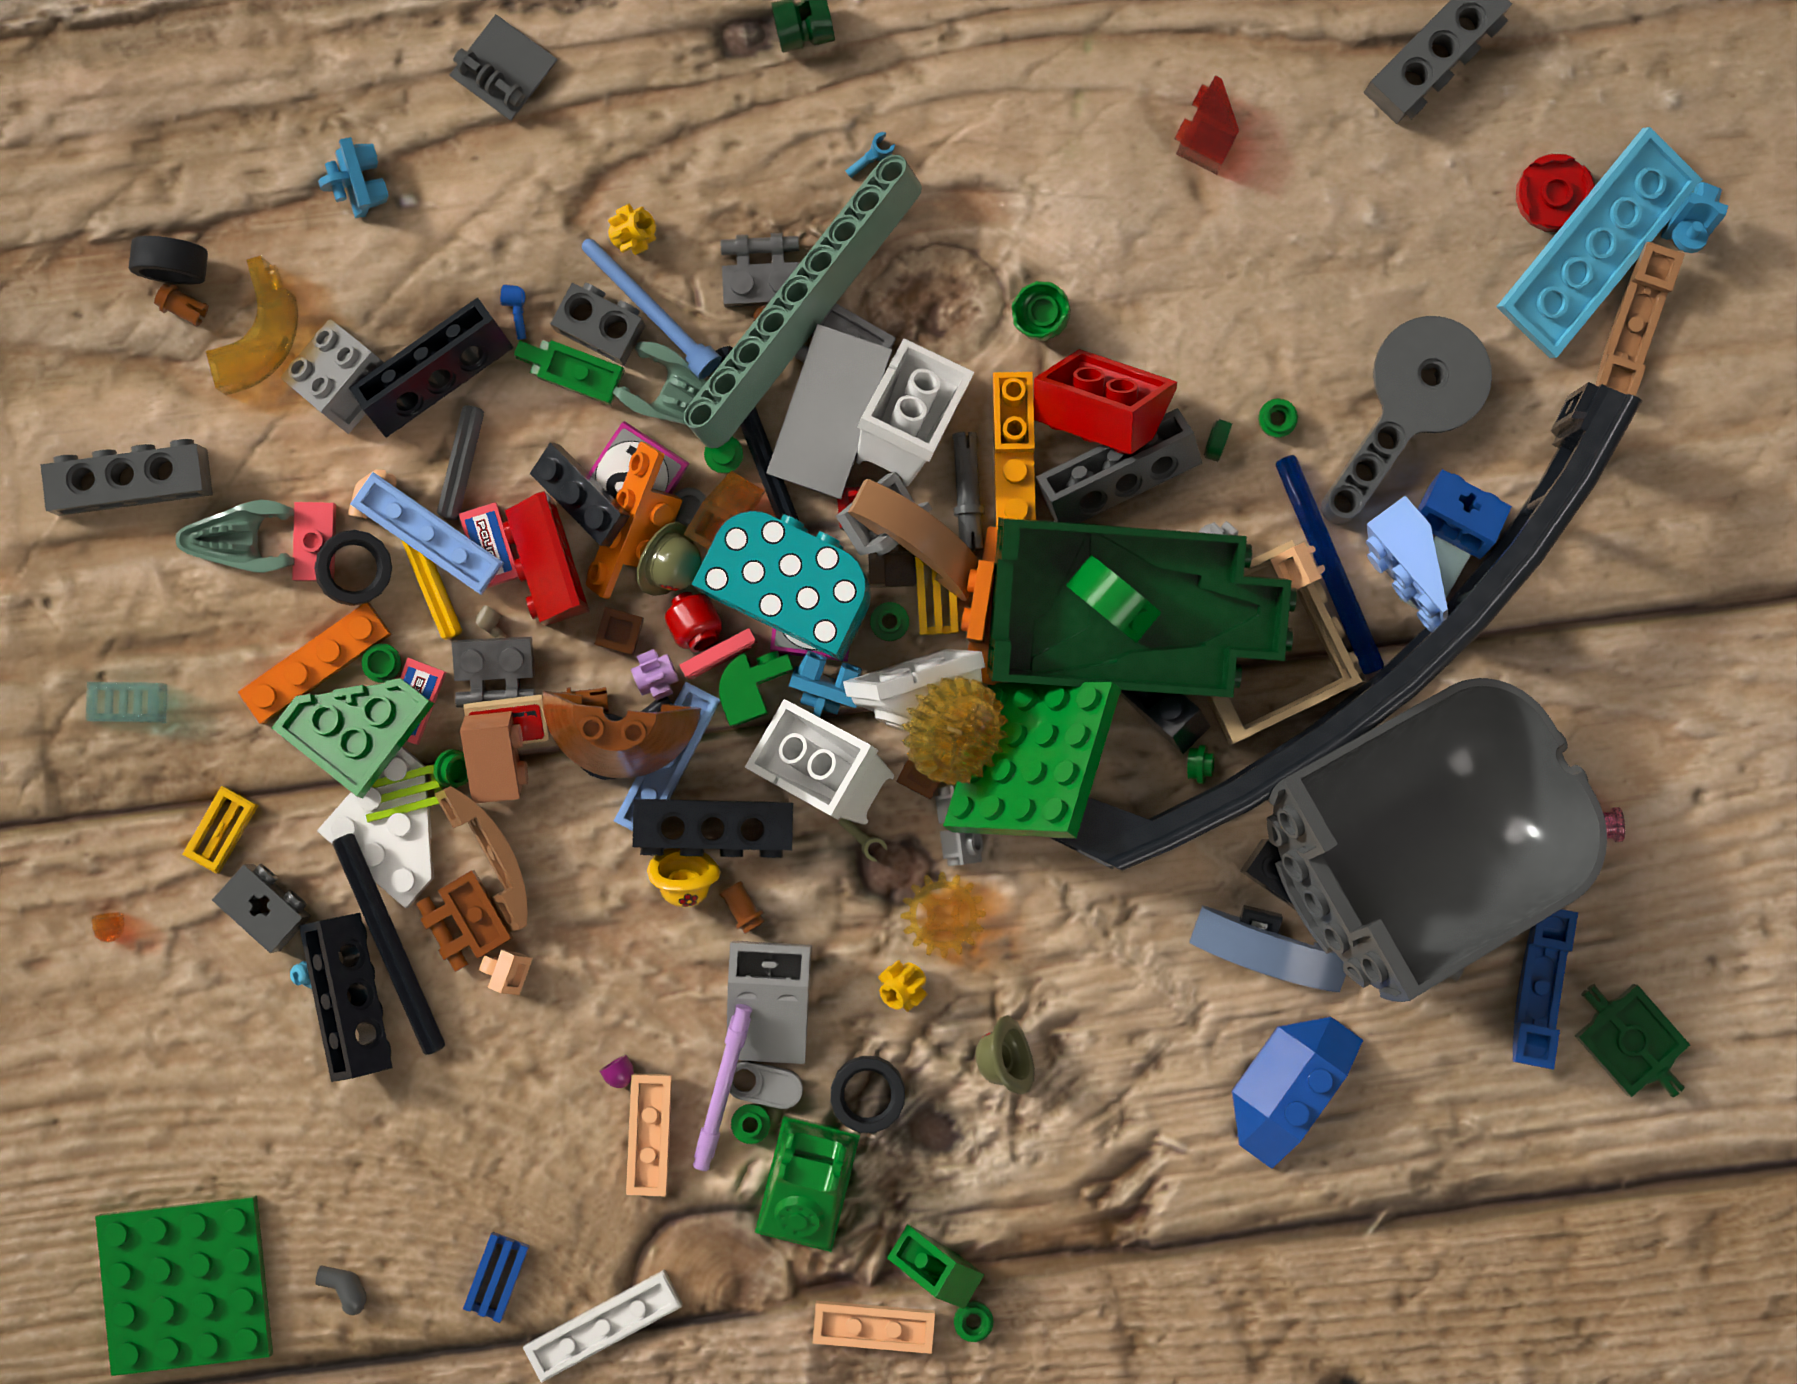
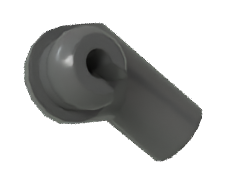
[315,1265,367,1315]

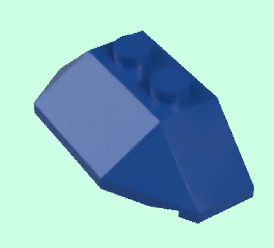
[1232,1016,1363,1169]

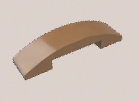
[1595,242,1685,396]
[848,479,979,601]
[435,786,528,932]

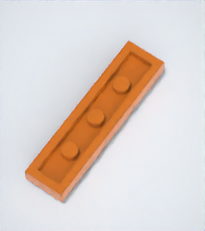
[238,602,392,725]

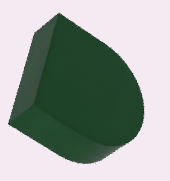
[1204,419,1233,462]

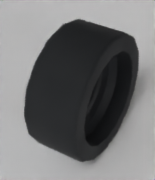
[128,236,208,285]
[314,530,393,606]
[830,1056,905,1133]

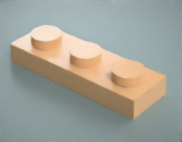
[626,1073,672,1196]
[812,1300,935,1354]

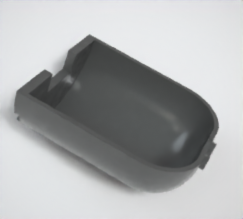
[1267,678,1607,1002]

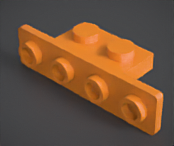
[586,441,683,599]
[961,527,1000,685]

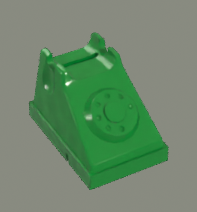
[755,1115,860,1252]

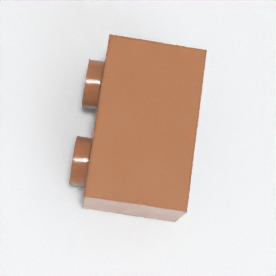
[460,711,529,803]

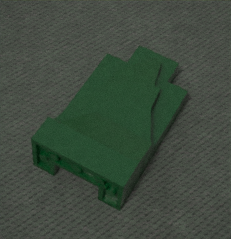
[987,517,1297,698]

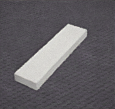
[523,1269,683,1383]

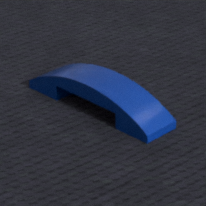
[1513,909,1578,1070]

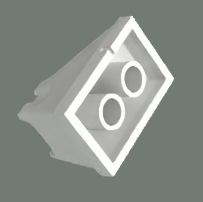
[856,338,974,487]
[843,649,987,741]
[745,699,894,825]

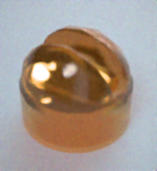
[91,912,125,943]

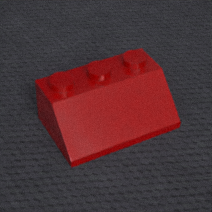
[1033,349,1177,454]
[502,491,590,626]

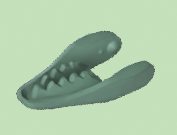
[613,342,707,424]
[176,499,294,573]

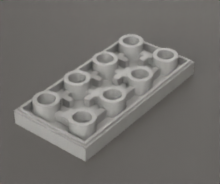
[766,324,892,499]

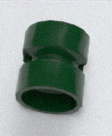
[771,0,835,53]

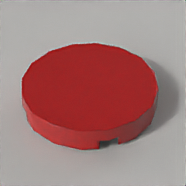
[1516,153,1595,232]

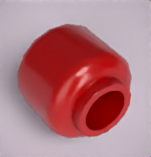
[665,592,722,652]

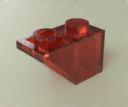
[1174,75,1239,175]

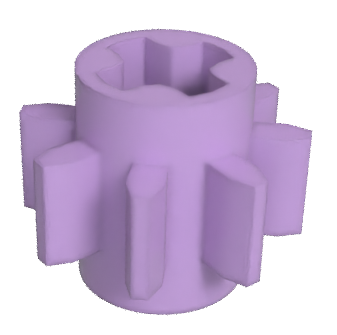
[631,649,679,701]

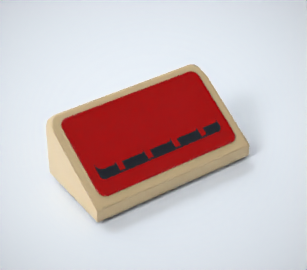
[464,695,550,744]

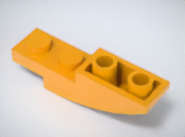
[993,372,1036,533]

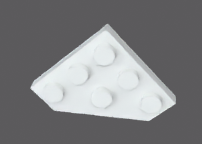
[317,746,434,908]

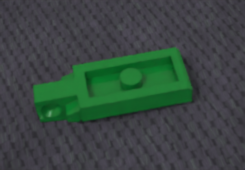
[514,340,625,406]

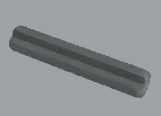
[437,405,484,520]

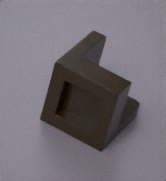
[868,544,916,588]

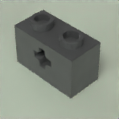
[212,864,311,953]

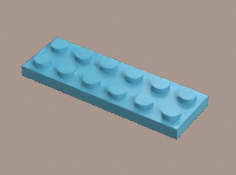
[1496,127,1703,358]

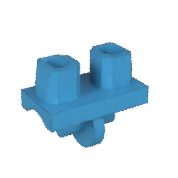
[318,137,389,218]
[1661,182,1728,253]
[789,651,862,718]

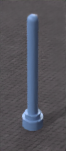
[582,239,722,380]

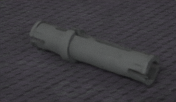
[952,432,985,551]

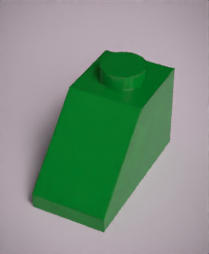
[887,1224,985,1309]

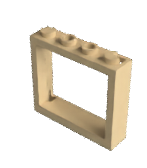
[1205,540,1362,745]

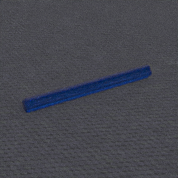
[1276,455,1384,674]

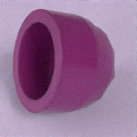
[599,1055,634,1088]

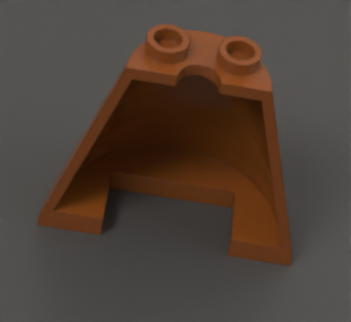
[543,691,701,778]

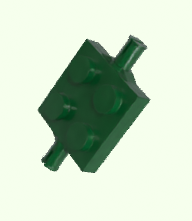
[1575,984,1690,1097]

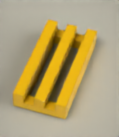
[915,557,959,636]
[182,786,259,874]

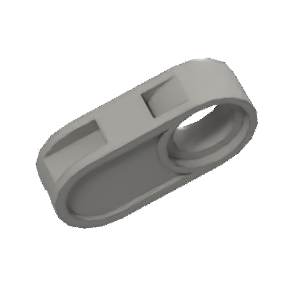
[729,1061,803,1109]

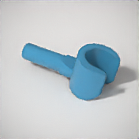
[845,132,895,178]

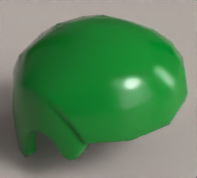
[1011,281,1071,341]

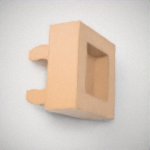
[1270,542,1325,591]
[479,950,533,995]

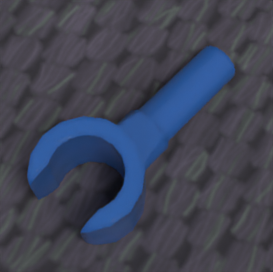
[500,285,527,340]

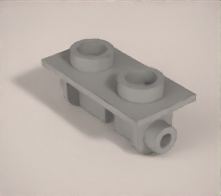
[935,785,983,866]

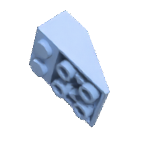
[1366,496,1448,631]

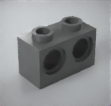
[550,283,646,366]

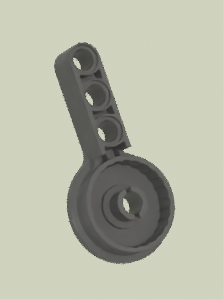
[1321,316,1492,525]

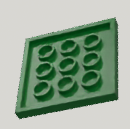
[943,682,1121,839]
[95,1195,273,1376]

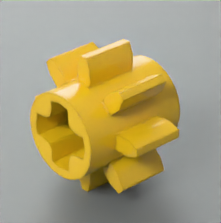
[608,203,656,255]
[878,960,928,1012]

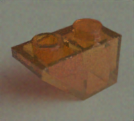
[683,471,766,550]

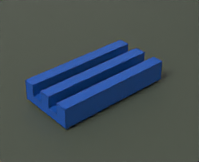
[463,1232,530,1323]

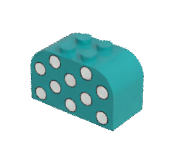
[692,511,871,662]

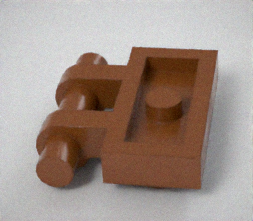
[416,870,513,972]

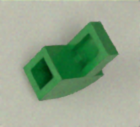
[1066,555,1162,643]
[719,651,794,728]

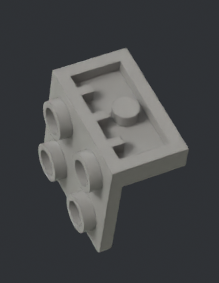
[281,319,384,434]

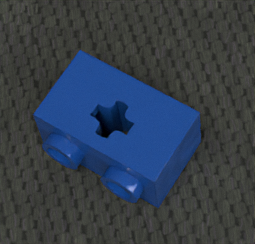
[1417,469,1512,560]

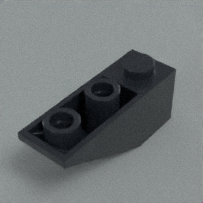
[1120,690,1211,754]

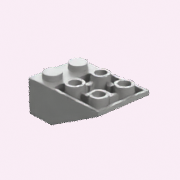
[727,941,812,1064]

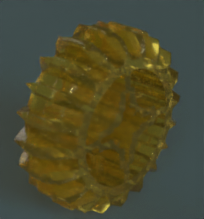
[901,676,1008,786]

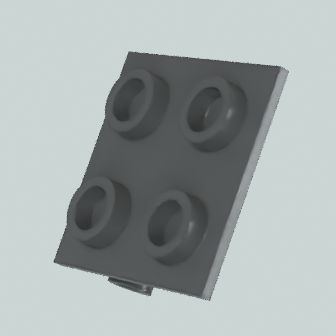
[449,14,558,121]

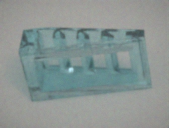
[86,682,167,723]

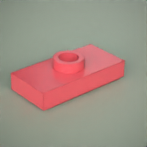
[292,502,336,582]

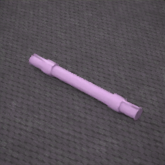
[693,1004,752,1171]

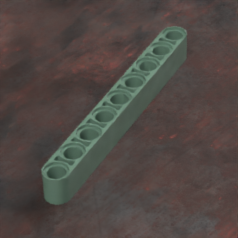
[683,155,922,448]

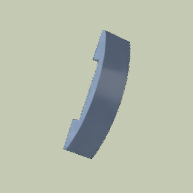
[1189,905,1346,992]

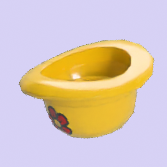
[647,848,721,908]

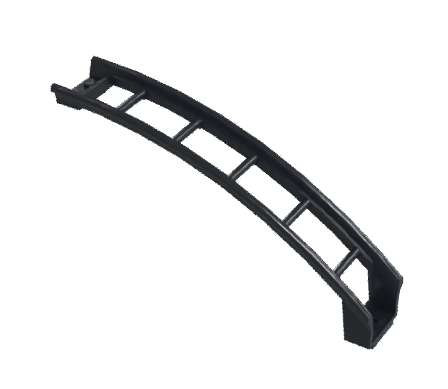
[1049,382,1642,871]

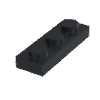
[530,443,631,547]

